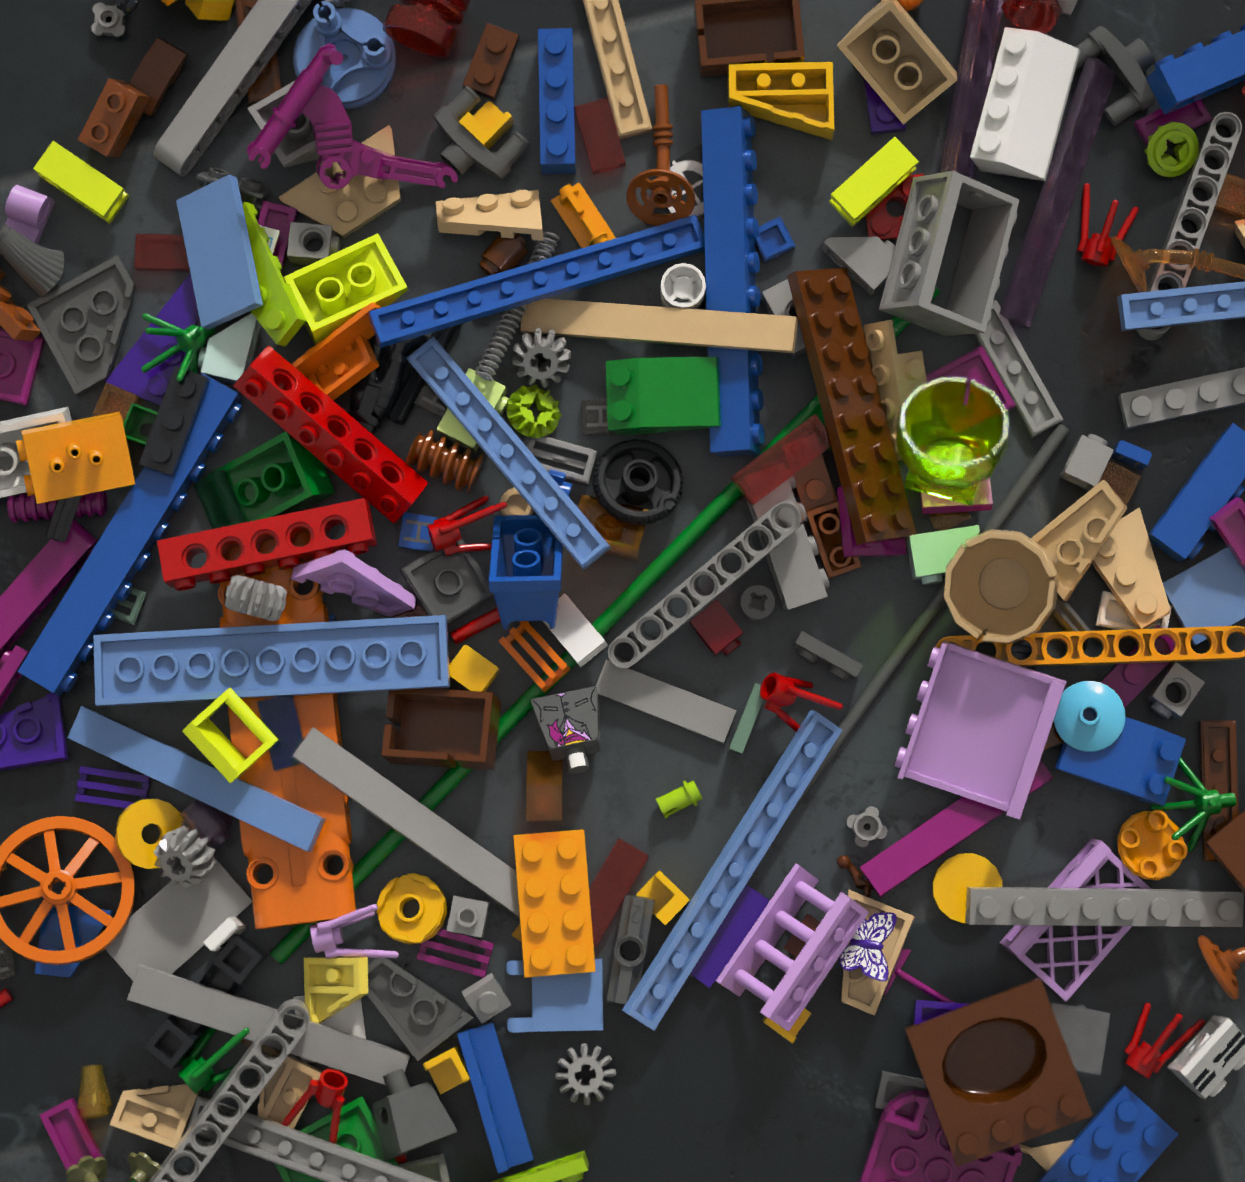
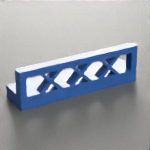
[457,1022,534,1173]

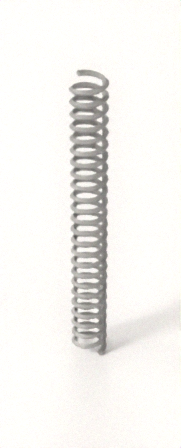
[475,232,561,381]

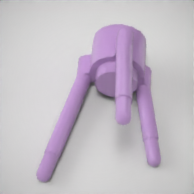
[310,904,399,959]

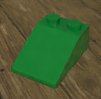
[606,357,721,436]
[208,431,335,526]

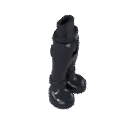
[348,335,428,435]

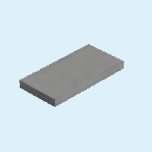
[105,855,252,981]

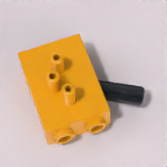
[16,412,135,542]

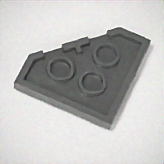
[27,255,136,396]

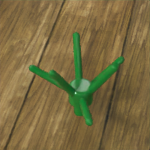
[141,313,215,382]
[1150,757,1236,852]

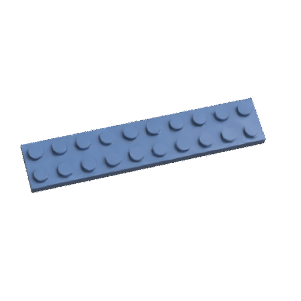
[93,615,450,707]

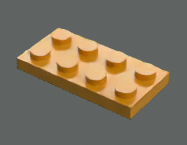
[513,829,596,978]

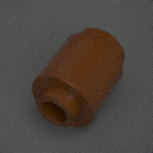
[478,233,528,276]

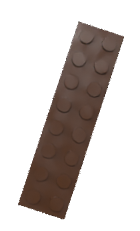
[787,268,916,546]

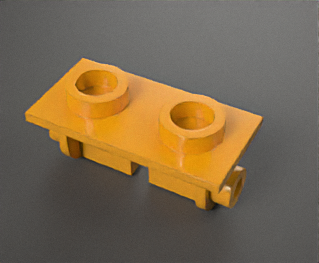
[550,182,616,248]

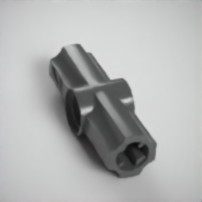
[606,894,655,1005]

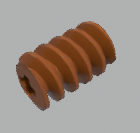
[405,429,484,495]

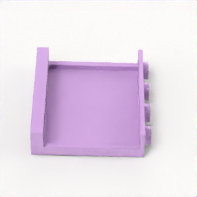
[894,641,1067,820]

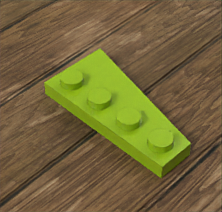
[242,202,306,347]

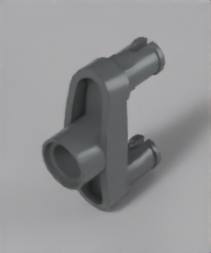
[1075,26,1155,127]
[433,86,530,181]

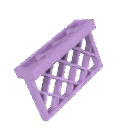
[999,837,1151,1001]

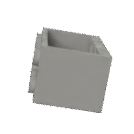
[879,171,1019,336]

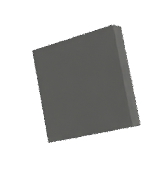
[400,537,494,624]

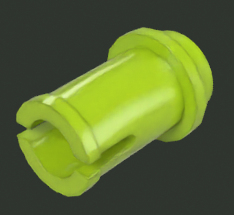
[655,780,703,818]

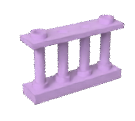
[716,863,869,1032]

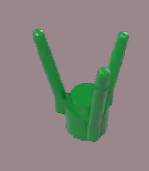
[177,1027,250,1094]

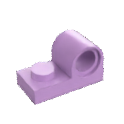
[0,185,55,254]

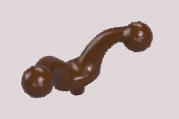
[837,855,874,897]

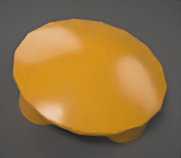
[1117,810,1188,880]

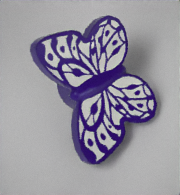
[839,912,897,982]

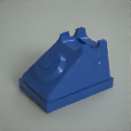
[489,515,563,630]

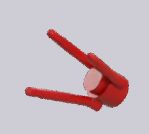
[1077,183,1139,267]
[427,495,507,556]
[760,672,843,732]
[1124,1003,1205,1079]
[281,1069,348,1144]

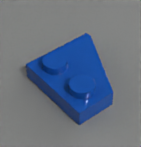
[35,905,114,978]

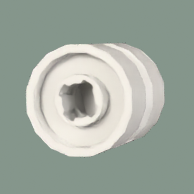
[660,263,706,309]

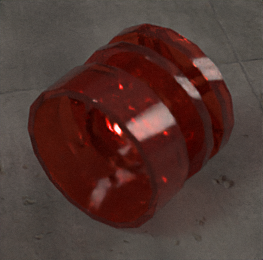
[382,0,470,58]

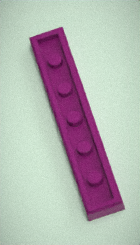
[860,760,1053,898]

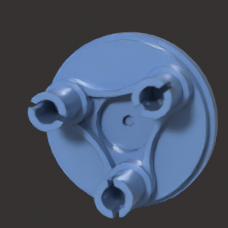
[293,1,396,110]

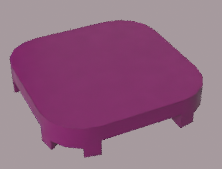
[859,1090,1022,1182]

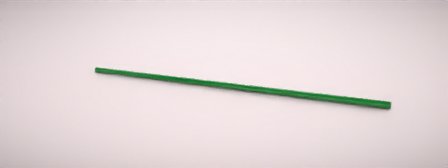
[269,286,941,965]

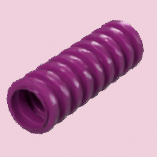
[7,490,108,523]

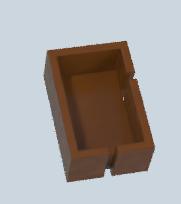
[694,0,805,78]
[381,688,501,770]

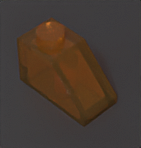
[526,751,563,822]

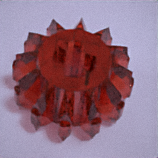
[1001,0,1063,35]

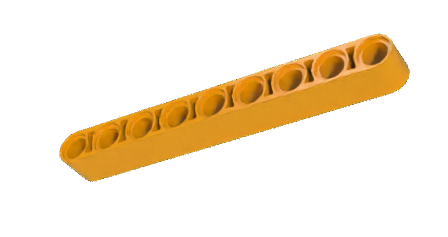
[935,626,1245,667]

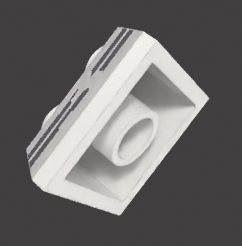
[1167,1015,1245,1099]

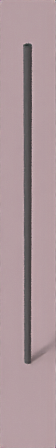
[782,423,1070,827]

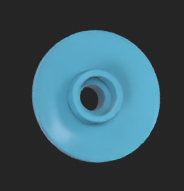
[1054,681,1125,752]

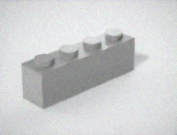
[739,463,830,610]

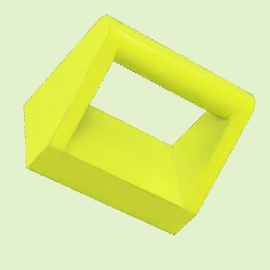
[182,688,279,784]

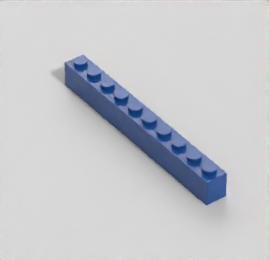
[701,106,765,457]
[18,373,243,697]

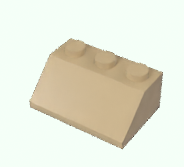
[837,0,957,124]

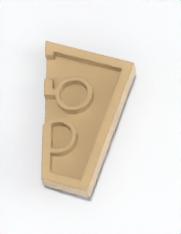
[436,190,544,241]
[1031,480,1127,601]
[1092,507,1171,629]
[841,889,915,1016]

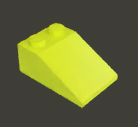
[284,233,408,345]

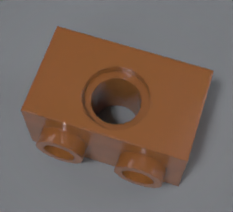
[78,78,151,158]

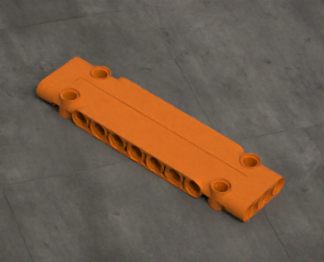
[218,532,356,929]

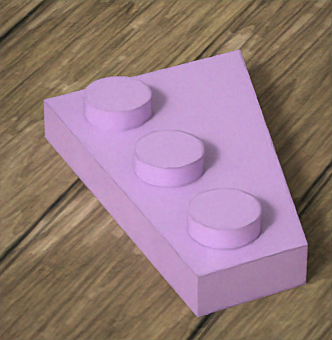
[291,549,416,617]

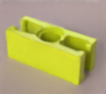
[829,137,919,227]
[33,141,130,224]

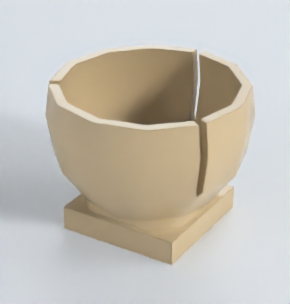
[943,529,1059,644]

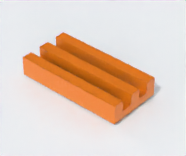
[498,621,570,693]

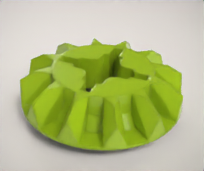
[1144,121,1199,177]
[506,384,562,438]

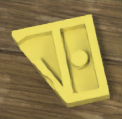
[304,957,368,1024]

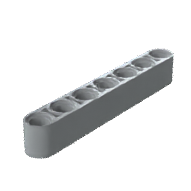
[153,0,312,177]
[1137,112,1242,341]
[608,500,805,669]
[149,999,310,1182]

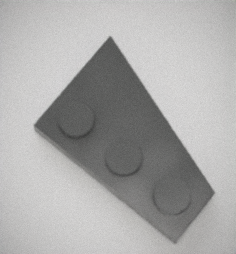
[366,958,474,1062]

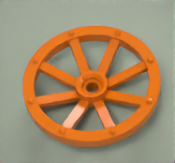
[0,816,135,965]

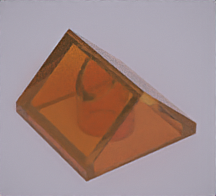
[578,494,649,562]

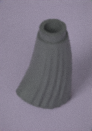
[0,224,64,297]

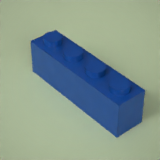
[1146,25,1245,115]
[538,28,576,174]
[1148,423,1245,563]

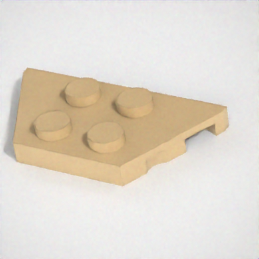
[279,125,401,239]

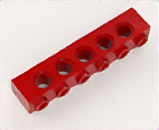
[233,345,428,524]
[157,498,377,591]

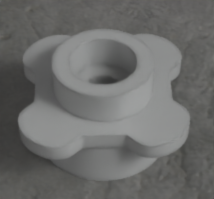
[91,2,126,37]
[846,806,887,847]

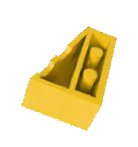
[727,62,834,140]

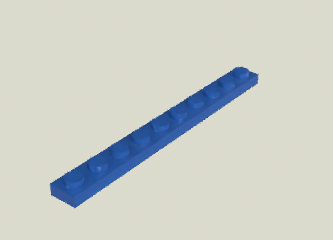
[369,215,705,348]

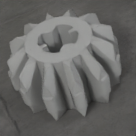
[512,327,571,388]
[225,575,287,621]
[153,826,216,889]
[555,1043,616,1105]

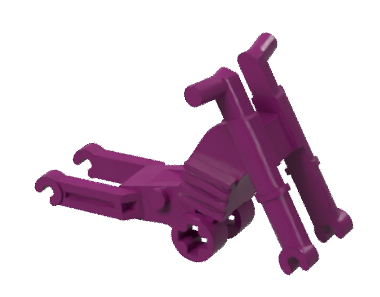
[246,43,458,189]

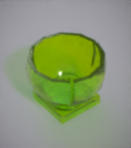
[896,377,1009,506]

